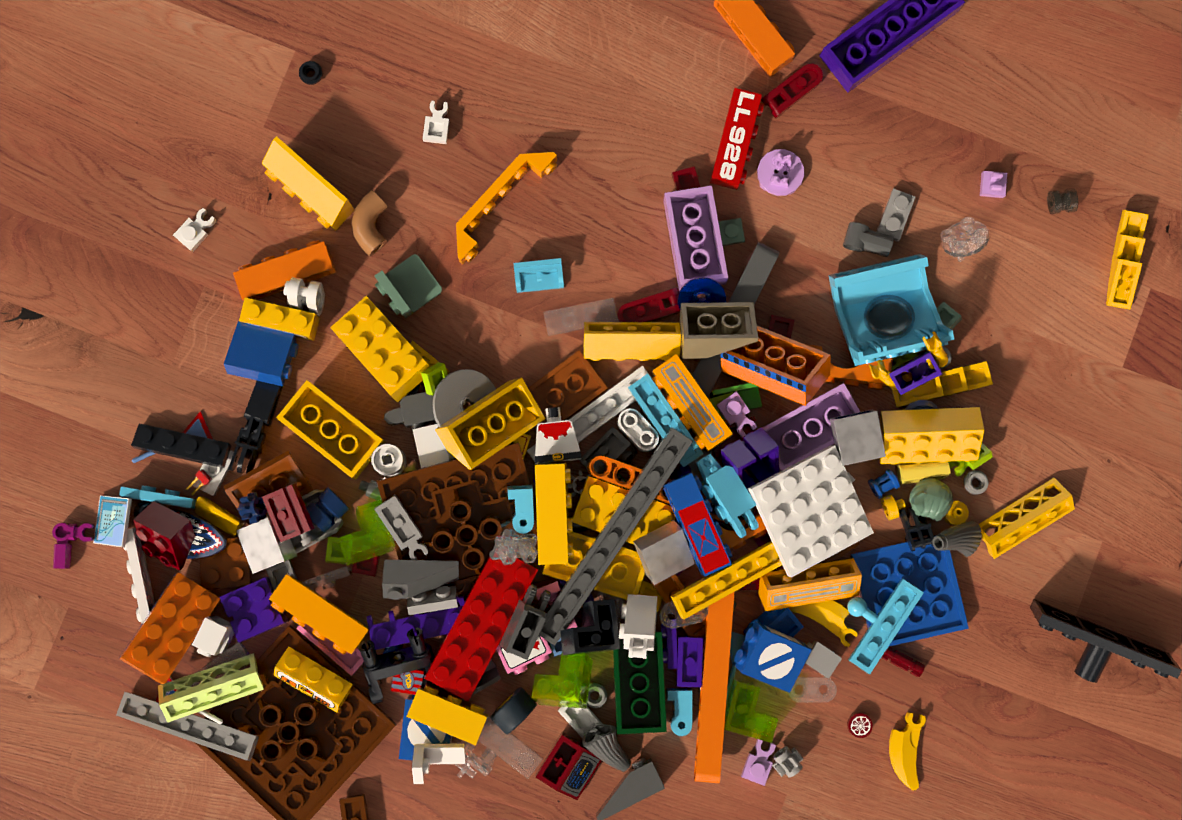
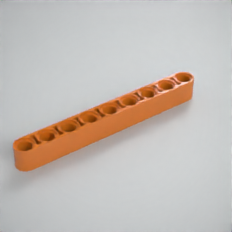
[694,592,734,783]

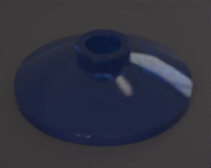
[678,277,726,310]

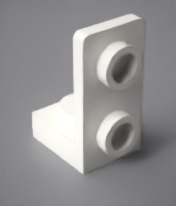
[412,743,466,784]

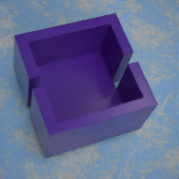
[721,427,779,493]
[220,577,289,642]

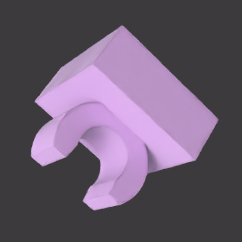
[980,171,1007,198]

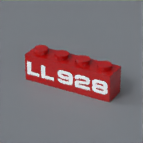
[710,88,764,190]

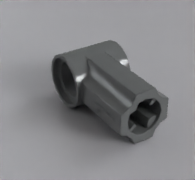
[843,222,894,257]

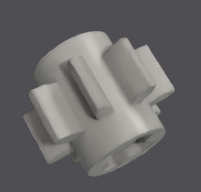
[567,470,591,498]
[772,746,804,778]

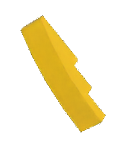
[1106,210,1149,310]
[892,361,993,407]

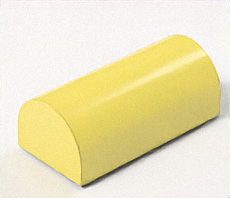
[897,462,951,485]

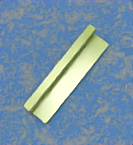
[158,653,264,722]

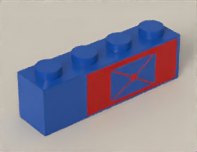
[663,473,733,576]

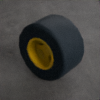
[491,687,537,734]

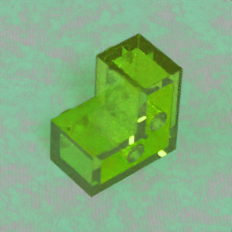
[339,500,395,566]
[531,653,593,709]
[724,679,778,743]

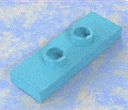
[119,485,197,509]

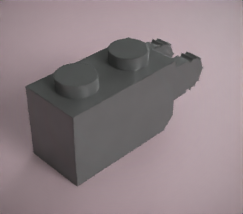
[384,392,437,431]
[499,584,551,660]

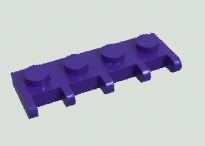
[366,595,465,650]

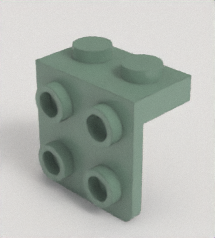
[375,254,442,319]

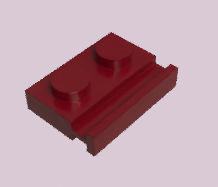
[262,483,315,542]

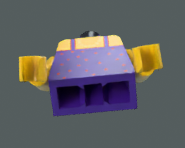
[869,331,948,395]

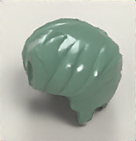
[909,478,953,522]

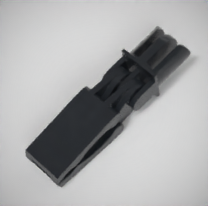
[228,381,283,474]

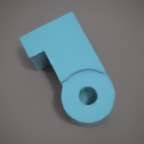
[507,485,534,534]
[667,688,692,736]

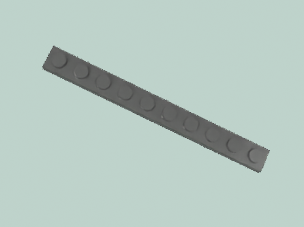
[539,427,693,646]

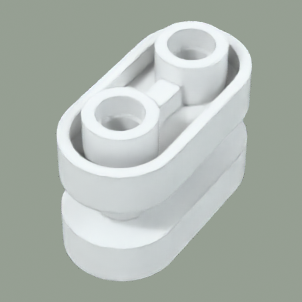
[284,277,325,316]
[617,408,659,452]

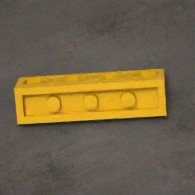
[979,478,1075,559]

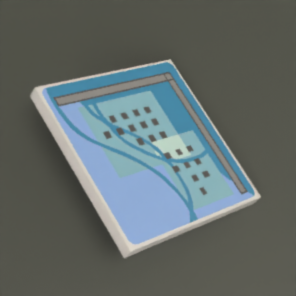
[93,495,132,548]

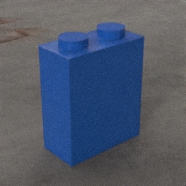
[224,321,299,386]

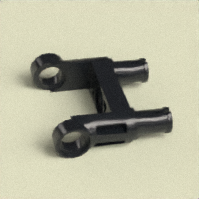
[358,627,439,704]

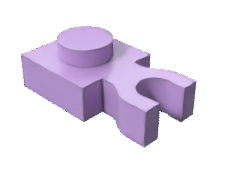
[716,391,757,438]
[741,738,776,786]

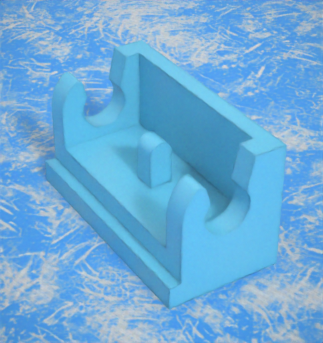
[513,258,564,293]

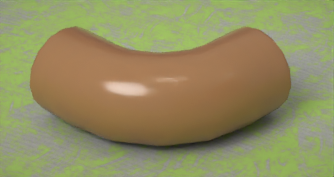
[352,190,388,257]

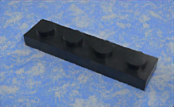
[131,423,232,468]

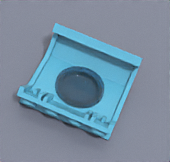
[828,254,954,366]

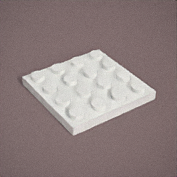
[748,445,874,578]

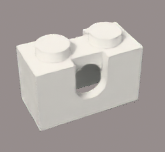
[192,616,234,657]

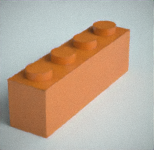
[713,0,795,77]
[233,240,337,301]

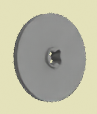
[433,369,496,426]

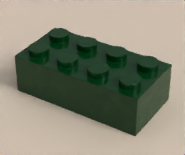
[613,631,667,734]

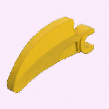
[789,600,858,647]
[889,712,926,790]

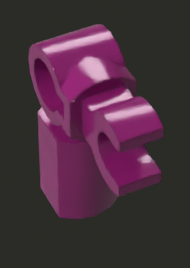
[52,523,95,569]

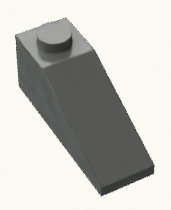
[382,560,459,600]
[596,757,665,820]

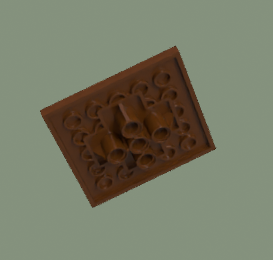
[376,442,557,614]
[194,625,397,820]

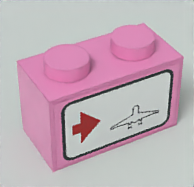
[496,636,552,675]

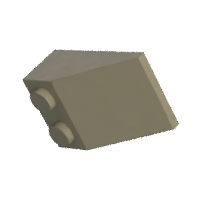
[680,302,758,359]

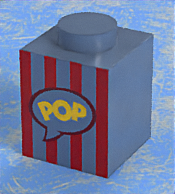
[391,669,429,695]

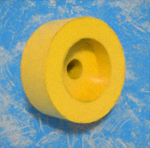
[881,495,906,521]
[943,501,969,525]

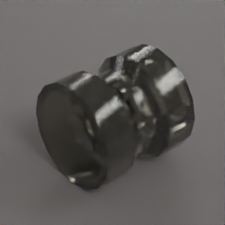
[1047,188,1078,214]

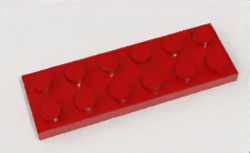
[424,546,538,702]

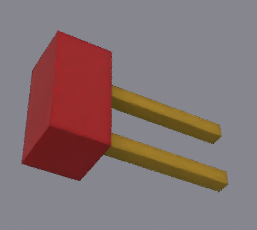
[186,469,213,495]

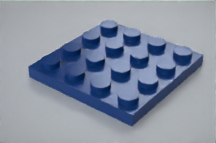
[850,535,969,647]

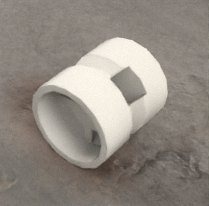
[371,444,407,477]

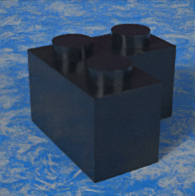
[560,599,620,655]

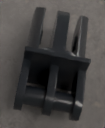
[899,507,934,551]

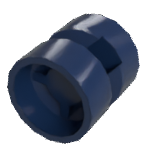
[306,487,350,533]

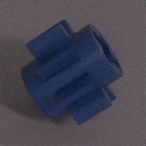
[237,492,267,524]

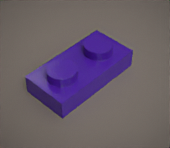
[661,618,678,669]
[676,636,703,687]

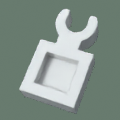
[423,101,450,144]
[173,208,216,252]

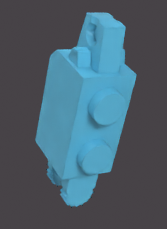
[696,454,759,538]

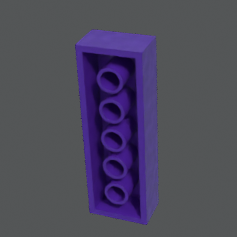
[819,0,965,93]

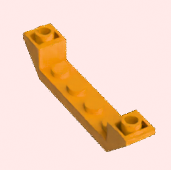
[456,152,557,264]

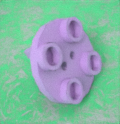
[757,149,804,196]

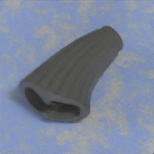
[932,520,982,557]
[582,724,631,772]

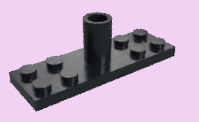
[1030,599,1182,683]

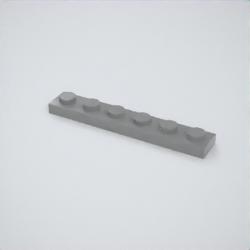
[116,692,259,761]

